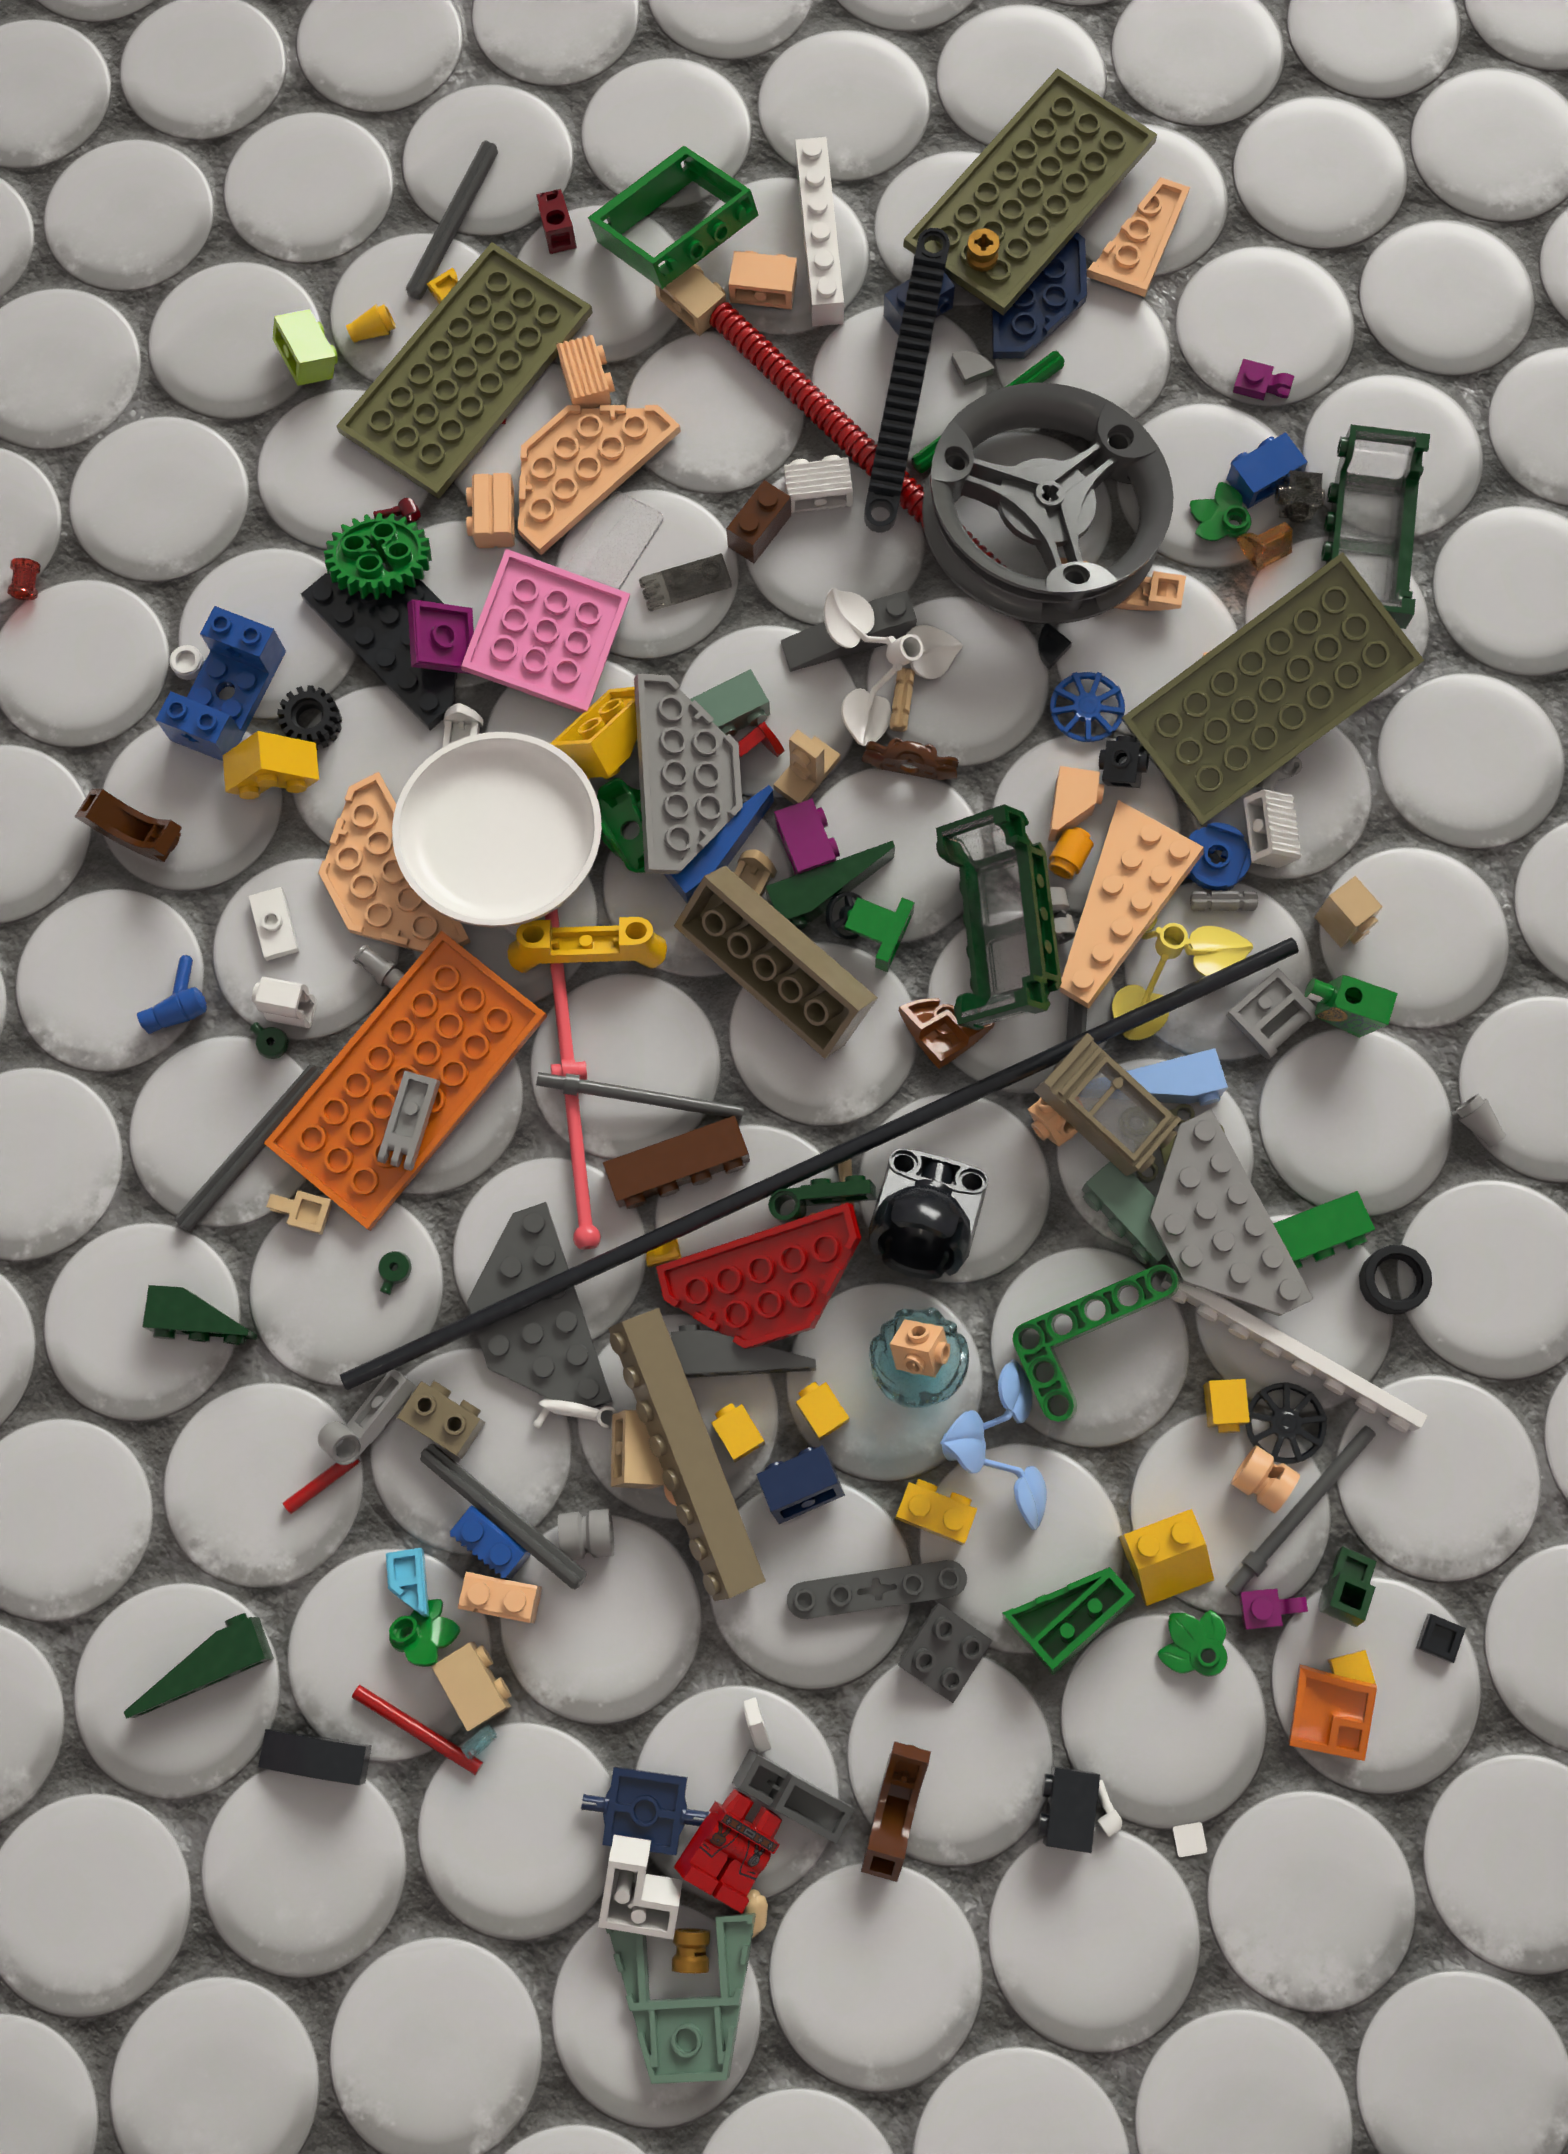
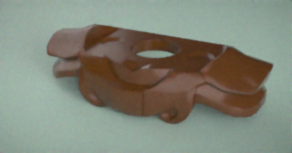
[861,738,959,781]

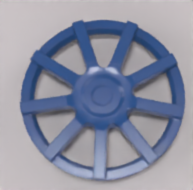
[1050,672,1125,742]

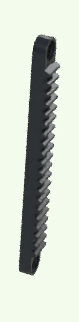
[864,228,950,533]

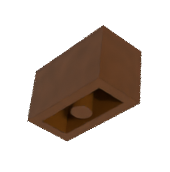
[726,480,791,564]

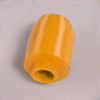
[1048,827,1094,879]

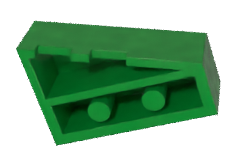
[1002,1567,1135,1675]

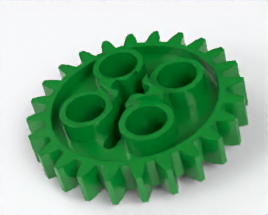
[324,513,432,600]

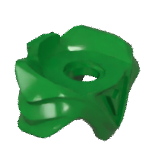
[597,778,645,873]

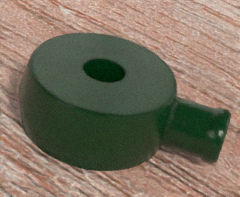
[250,1022,289,1059]
[378,1251,412,1295]

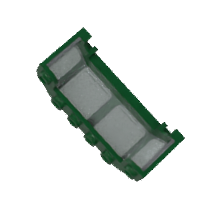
[1321,424,1430,629]
[936,804,1062,1030]

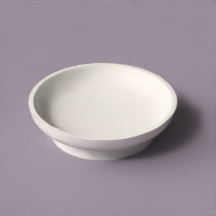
[392,732,602,928]

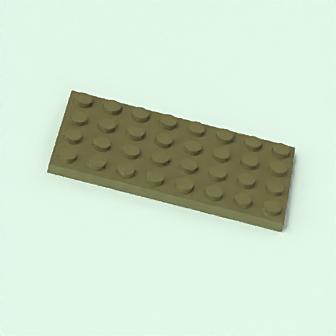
[903,68,1157,316]
[336,242,593,499]
[1121,552,1424,826]

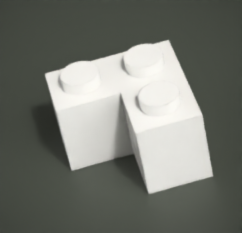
[598,1835,683,1940]

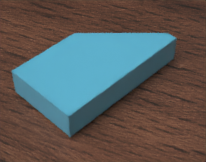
[386,1548,429,1617]

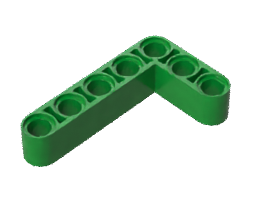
[1012,1264,1179,1422]

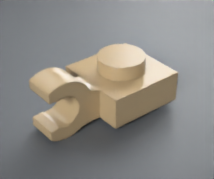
[266,1190,333,1235]

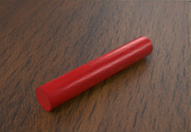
[283,1459,360,1514]

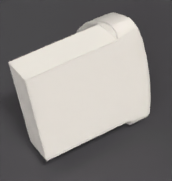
[442,703,484,748]

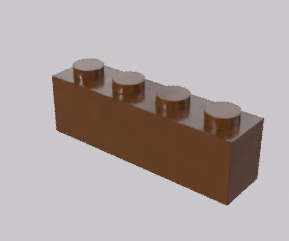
[603,1115,750,1209]

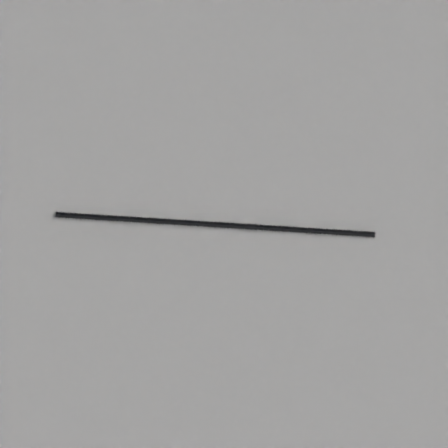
[340,937,1299,1391]

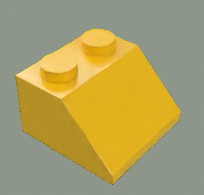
[1118,1509,1214,1606]

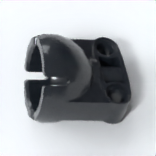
[868,1148,988,1280]

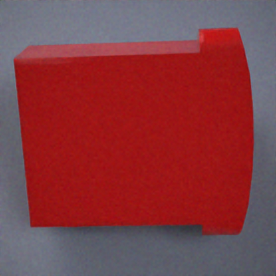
[738,722,785,758]

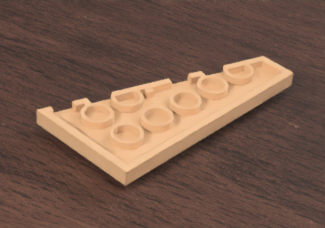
[1059,800,1204,1009]

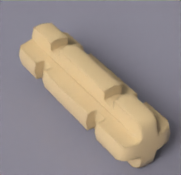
[890,667,915,732]

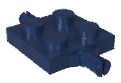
[581,1767,709,1855]

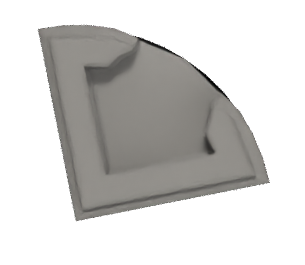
[951,351,994,385]

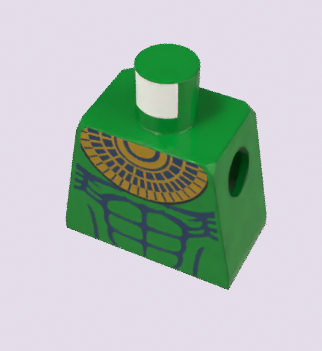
[1305,975,1398,1038]

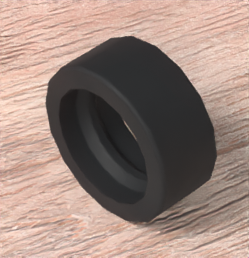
[1359,1245,1432,1314]

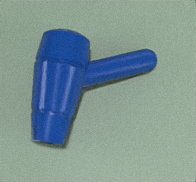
[137,955,207,1034]

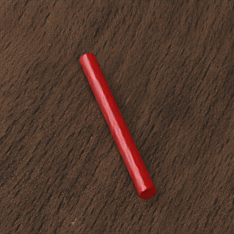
[352,1685,483,1775]

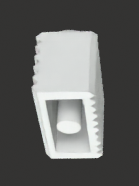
[784,455,853,514]
[1244,789,1302,868]

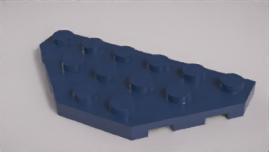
[991,232,1087,359]

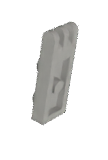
[377,1071,440,1171]

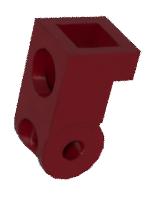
[536,188,577,254]

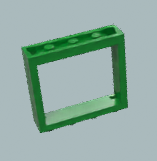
[588,146,759,289]

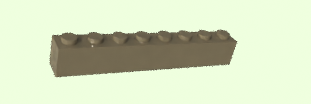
[608,1308,766,1601]

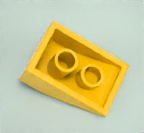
[550,687,637,779]

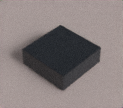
[1416,1614,1466,1663]

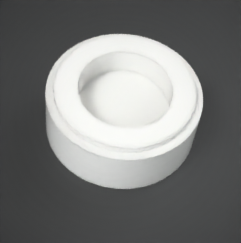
[170,645,205,680]

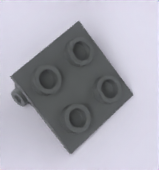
[898,1602,993,1703]

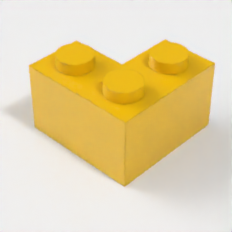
[222,731,319,799]

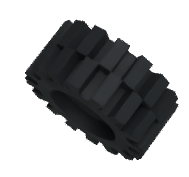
[277,685,342,750]

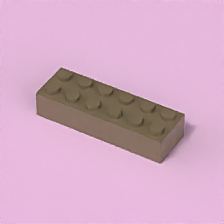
[674,866,878,1059]

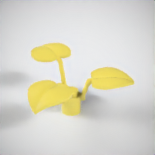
[1112,917,1253,1040]

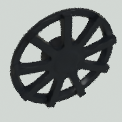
[1245,1382,1327,1464]

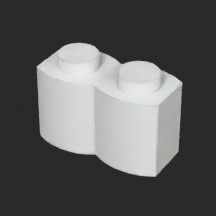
[252,977,317,1028]

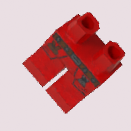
[674,1789,782,1914]

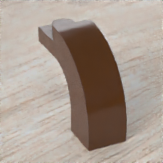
[74,789,182,862]
[861,1741,931,1882]

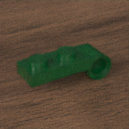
[768,1175,877,1224]

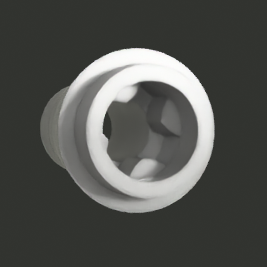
[1456,1094,1506,1147]

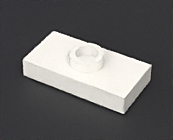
[249,887,299,961]

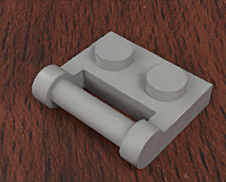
[1226,968,1317,1059]

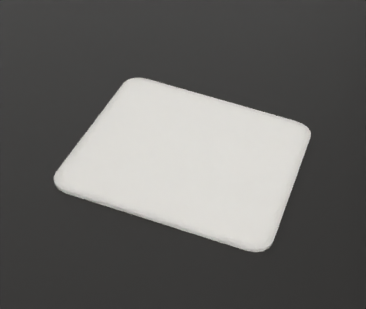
[1173,1822,1207,1857]

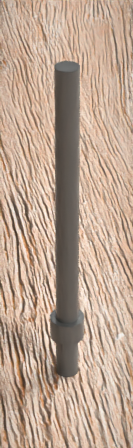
[536,1072,743,1120]
[1225,1425,1376,1596]

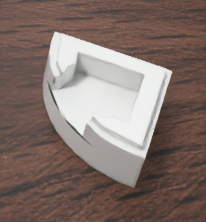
[743,1697,771,1753]

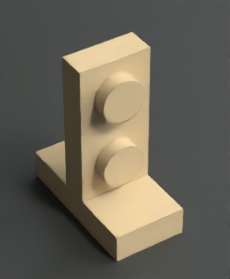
[773,729,841,804]

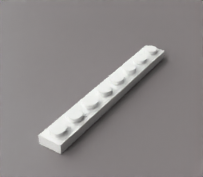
[1160,1269,1427,1432]

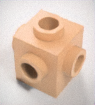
[1028,1097,1083,1147]
[890,1319,950,1378]

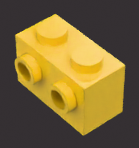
[895,1479,977,1545]

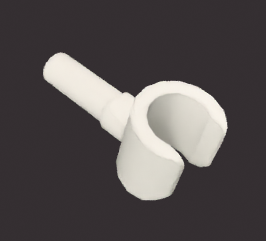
[1097,1780,1122,1837]

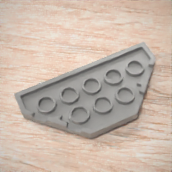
[634,674,743,874]
[1148,1109,1313,1316]

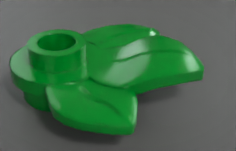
[1189,482,1251,541]
[389,1599,461,1667]
[1157,1610,1228,1677]

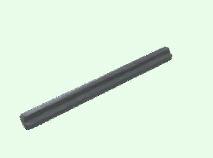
[406,140,498,300]
[175,1065,323,1231]
[420,1444,587,1590]

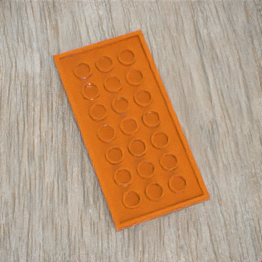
[264,930,547,1231]

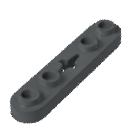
[787,1560,967,1619]

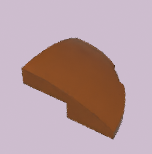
[898,998,995,1069]

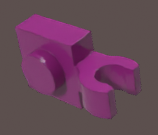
[1233,359,1294,401]
[1239,1588,1308,1629]

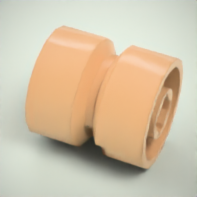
[1230,1445,1300,1513]

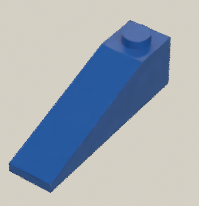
[664,785,774,903]

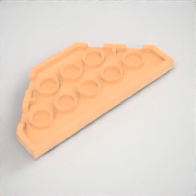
[518,405,681,555]
[318,772,471,953]

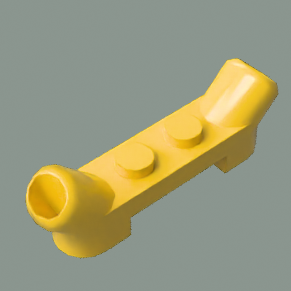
[507,917,667,973]

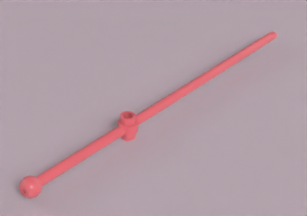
[545,908,601,1250]

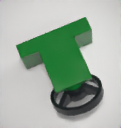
[826,892,915,972]

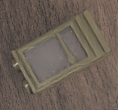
[1033,1033,1182,1176]

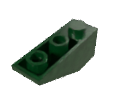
[142,1285,257,1345]

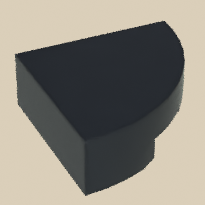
[1038,623,1072,669]

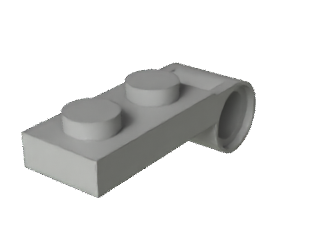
[318,1369,417,1465]

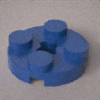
[1187,822,1251,891]

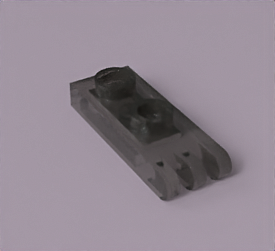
[638,553,732,611]

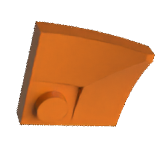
[1289,1664,1377,1761]

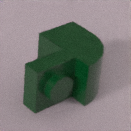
[1319,1546,1377,1627]

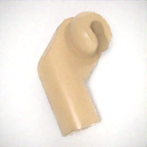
[744,1889,768,1939]

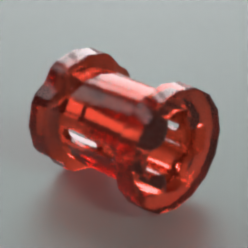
[7,558,41,600]

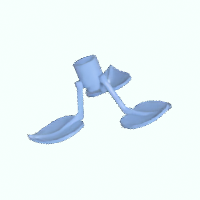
[940,1359,1047,1530]

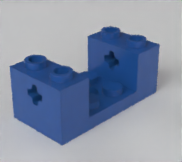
[156,606,286,761]

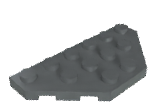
[467,1202,613,1408]

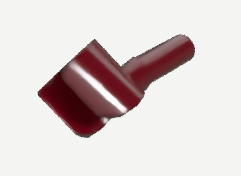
[373,498,421,523]

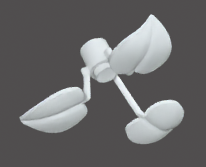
[823,588,963,746]

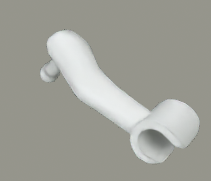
[533,1399,617,1429]

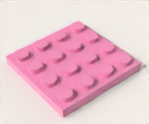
[461,549,630,714]

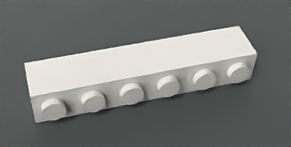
[795,137,844,327]

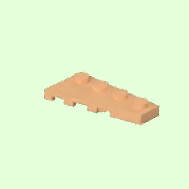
[1087,177,1190,297]

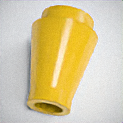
[346,304,396,343]

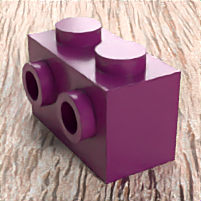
[774,798,840,875]

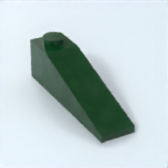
[766,840,895,930]
[124,1613,274,1719]

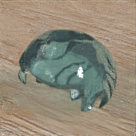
[869,1307,970,1408]

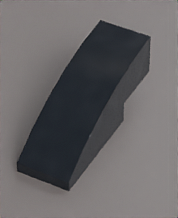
[258,1729,372,1785]

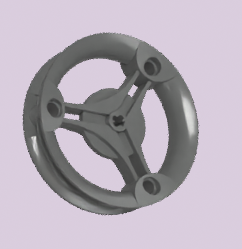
[922,383,1174,624]

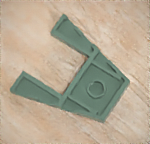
[606,1913,756,2084]

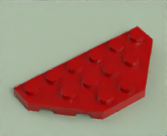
[656,1203,862,1349]

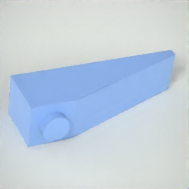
[1079,1048,1228,1106]

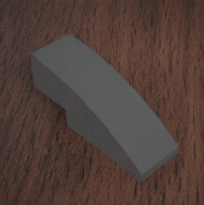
[732,1749,854,1844]

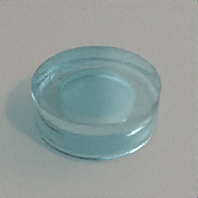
[461,1724,497,1759]

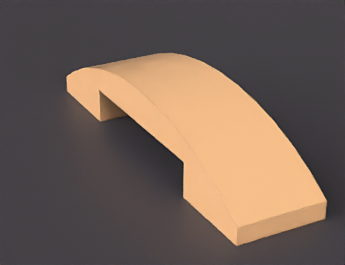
[1060,558,1186,611]

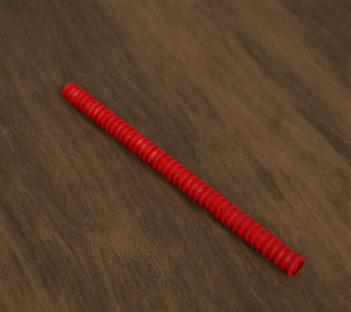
[710,302,1007,568]

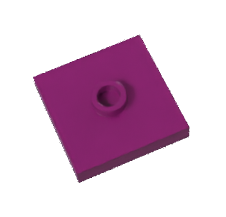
[407,599,474,674]

